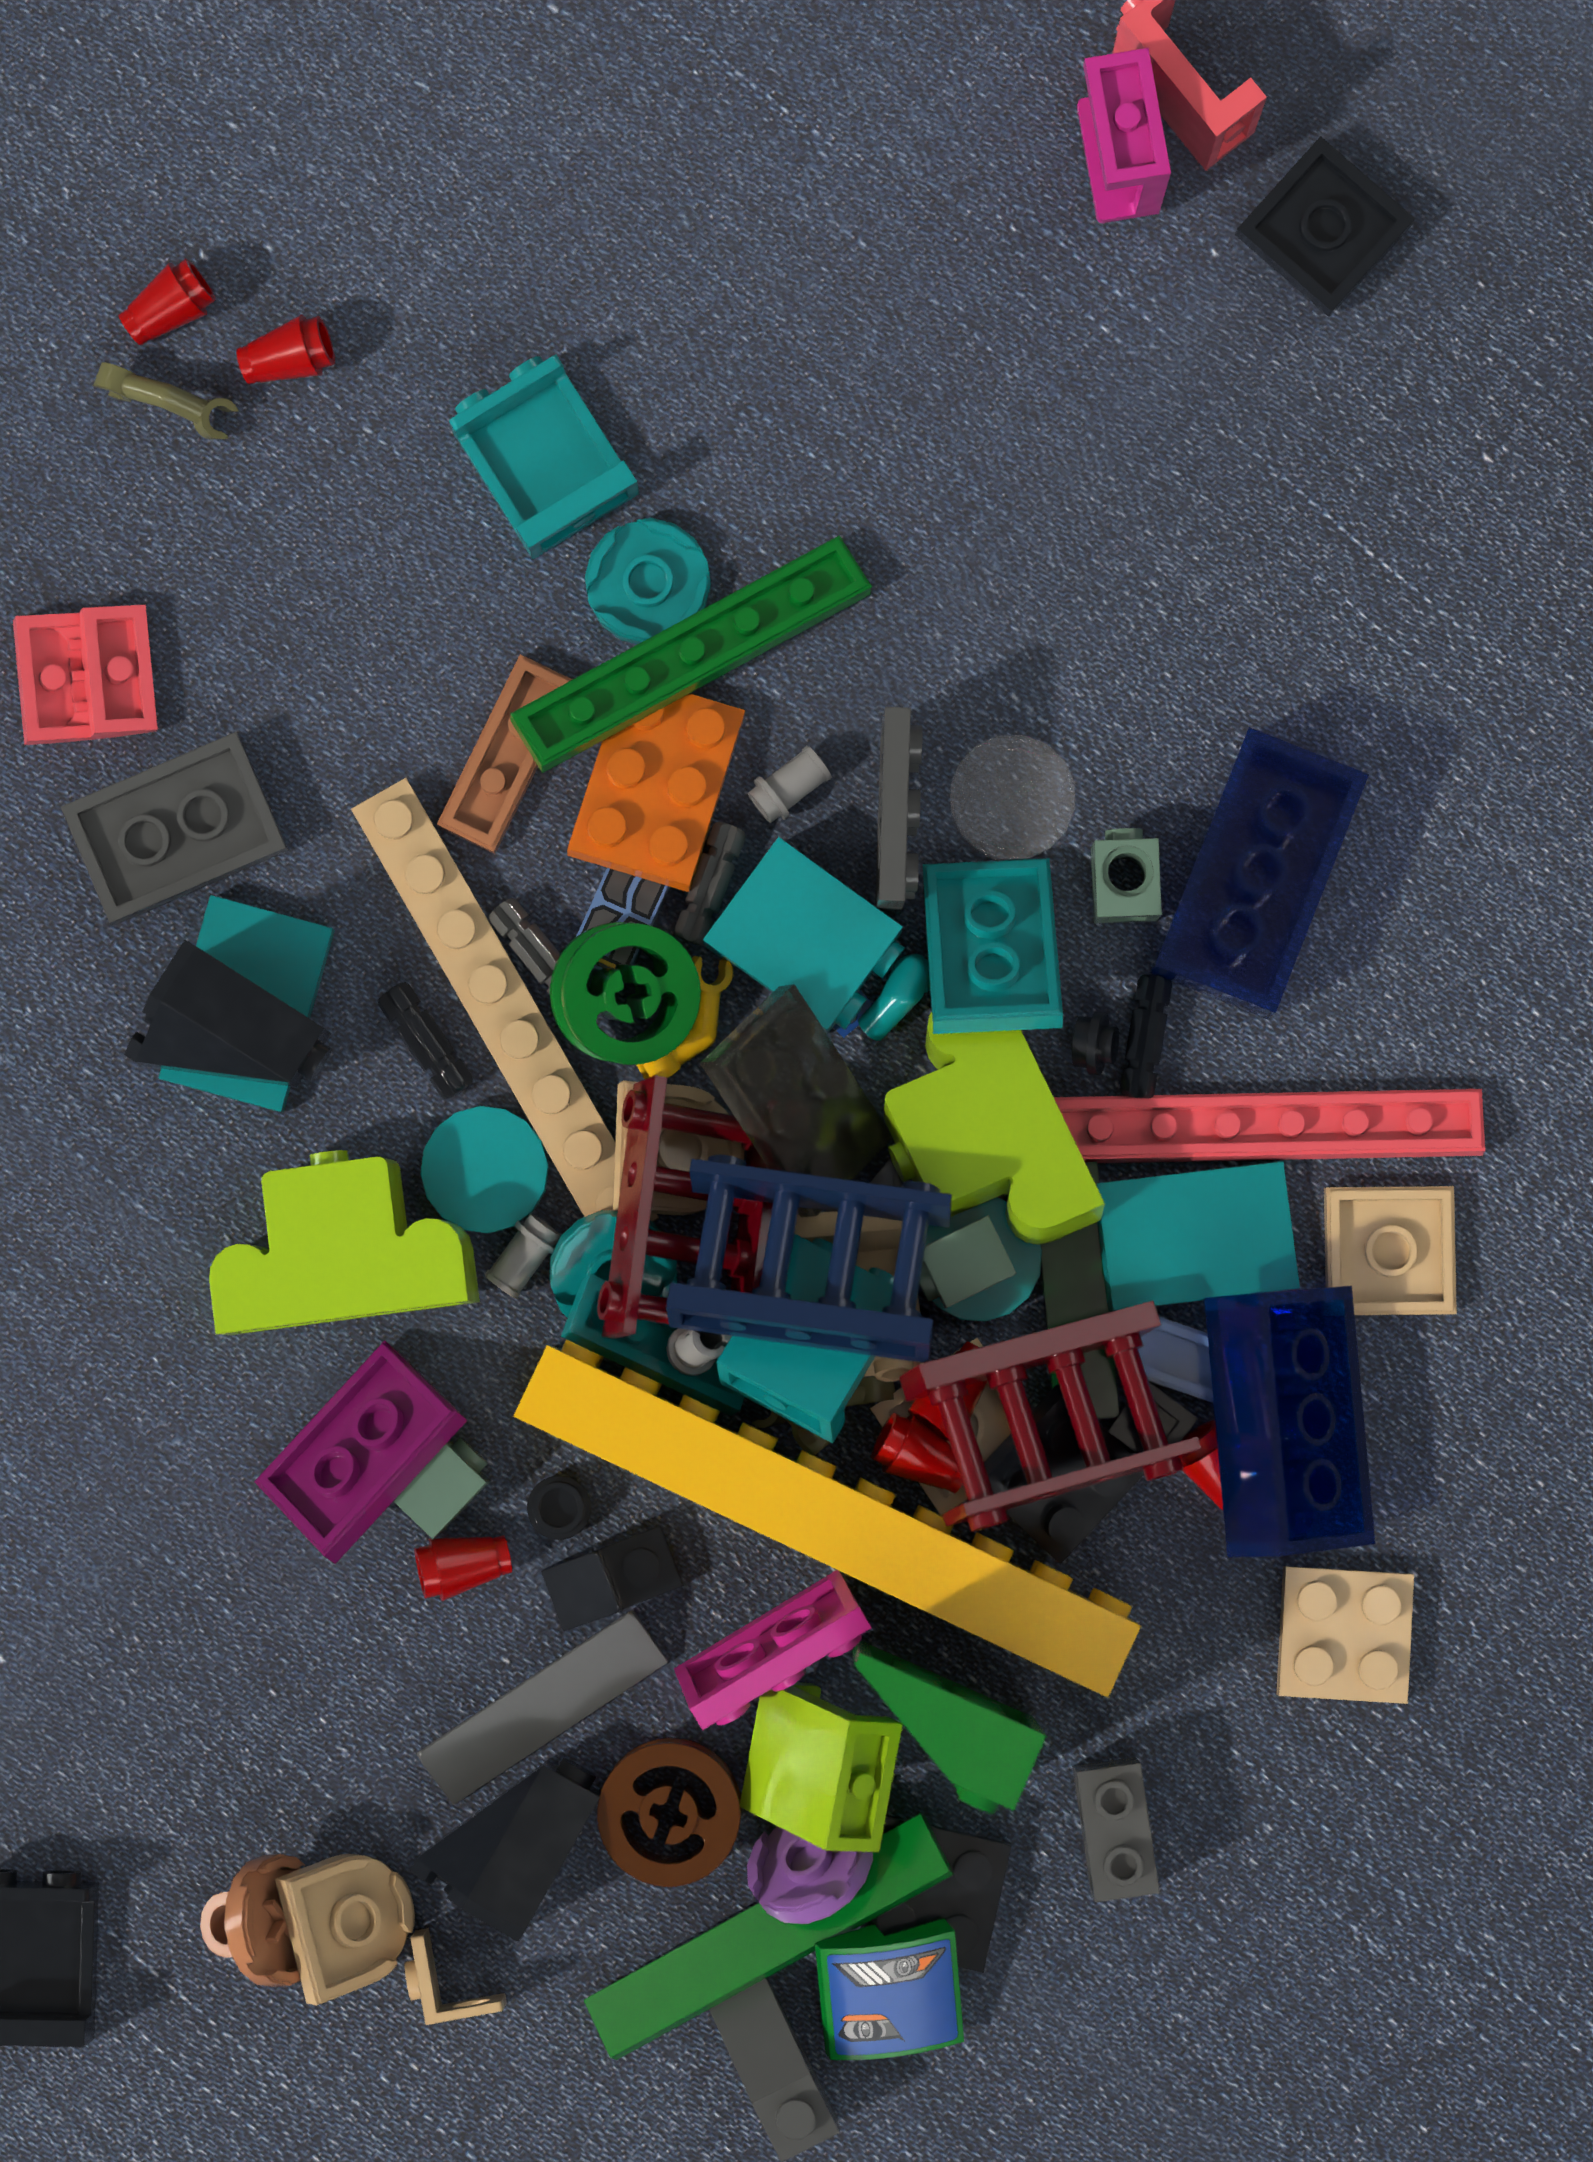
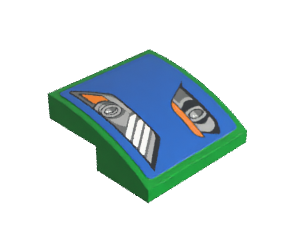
[815,1918,964,2060]

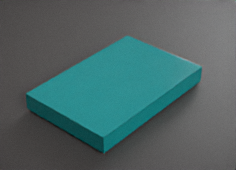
[923,858,1063,1034]
[158,895,335,1113]
[1096,1161,1300,1312]

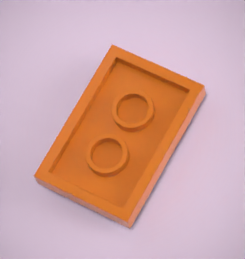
[567,693,745,892]

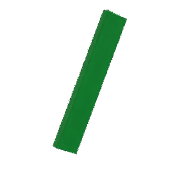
[510,535,872,773]
[584,1814,954,2060]

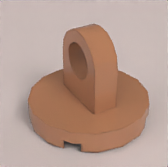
[200,1854,306,1987]

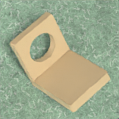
[404,1928,507,2025]

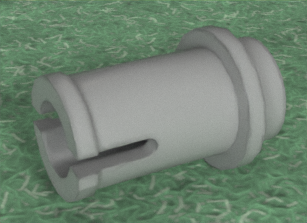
[748,746,832,823]
[484,1213,561,1299]
[666,1328,732,1376]

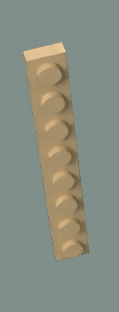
[351,778,659,1222]

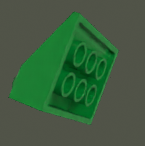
[852,1641,1047,1815]

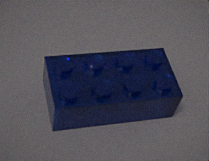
[1149,727,1369,1019]
[1204,1286,1375,1557]

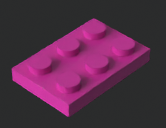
[674,1570,872,1730]

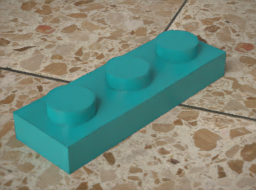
[561,1274,745,1416]

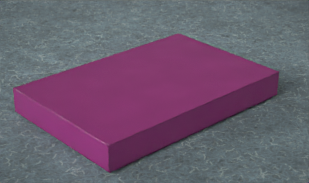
[254,1340,468,1564]

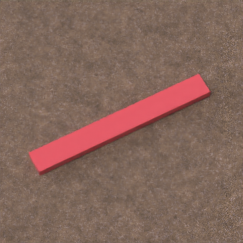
[1054,1089,1485,1163]

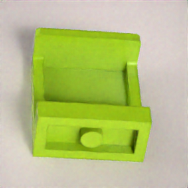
[740,1682,903,1852]

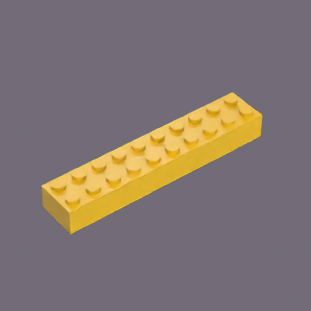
[513,1339,1141,1698]

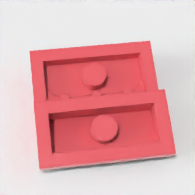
[13,605,158,745]

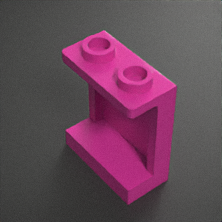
[1077,48,1171,223]

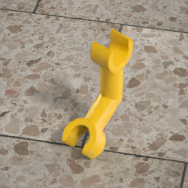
[636,956,733,1079]

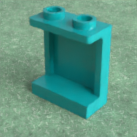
[449,355,639,560]
[703,837,905,1035]
[716,1234,894,1444]

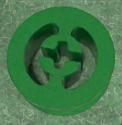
[550,922,701,1065]

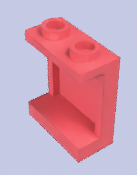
[1112,0,1267,171]

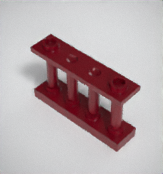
[597,1075,799,1347]
[899,1301,1202,1532]

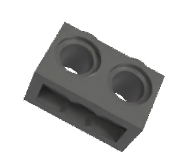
[1072,1757,1160,1903]

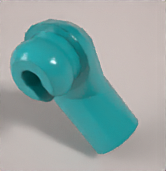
[858,954,930,1041]

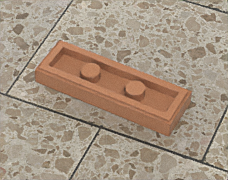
[437,654,573,854]

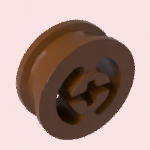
[597,1737,742,1887]

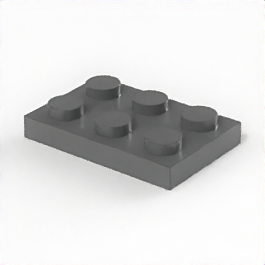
[875,707,923,915]
[61,732,289,926]

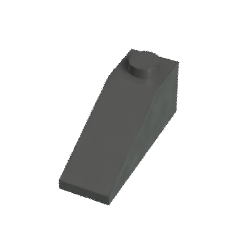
[709,1977,840,2162]

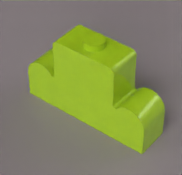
[883,1012,1105,1245]
[209,1150,480,1335]

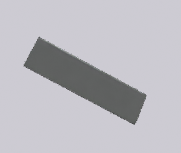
[416,1608,668,1805]

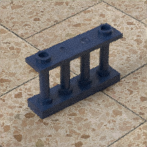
[666,1155,952,1363]

